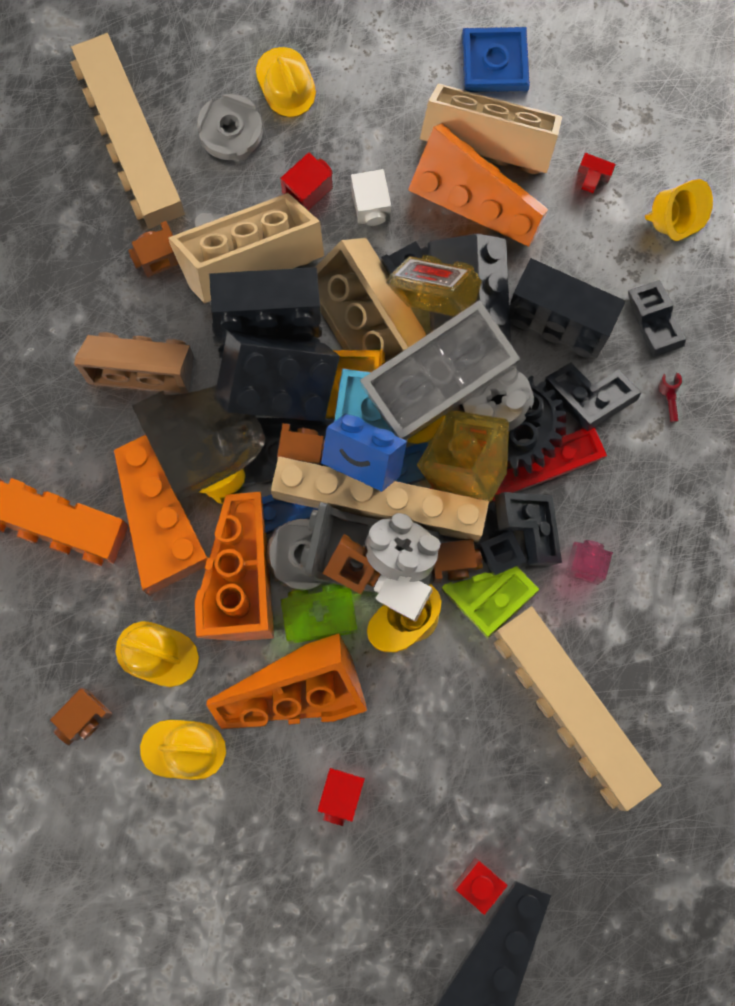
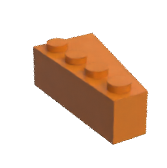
[408,123,548,247]
[114,434,208,595]
[0,478,129,566]

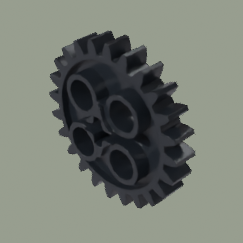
[454,376,566,477]

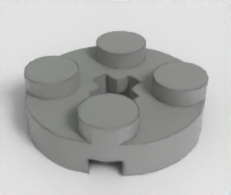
[197,94,263,162]
[463,367,534,432]
[365,513,440,582]
[266,519,321,590]

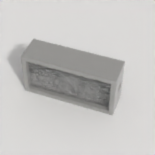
[360,300,520,440]

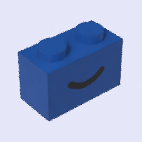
[321,414,407,491]

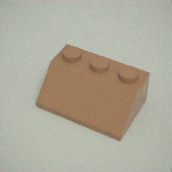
[74,332,194,394]

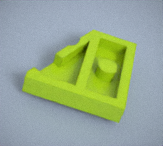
[441,567,539,639]

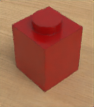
[280,152,333,211]
[317,768,365,826]
[452,857,508,915]

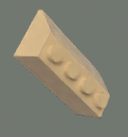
[420,83,562,174]
[168,193,324,303]
[316,238,427,363]

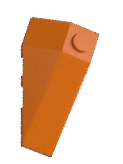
[195,492,274,641]
[206,633,367,729]

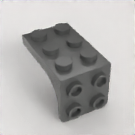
[301,502,440,593]

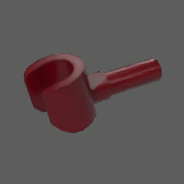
[658,373,682,423]

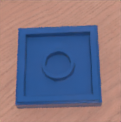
[462,27,530,92]

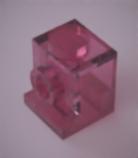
[565,540,613,585]

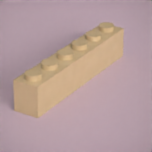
[70,33,185,229]
[271,457,489,543]
[494,606,662,811]

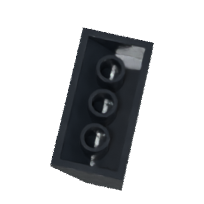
[427,234,511,344]

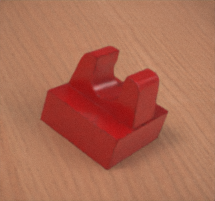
[578,152,616,194]

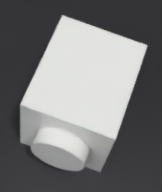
[351,169,391,226]
[374,574,433,622]

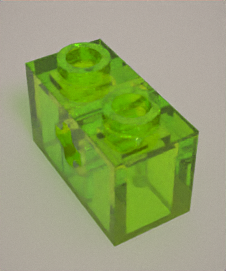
[280,584,358,645]

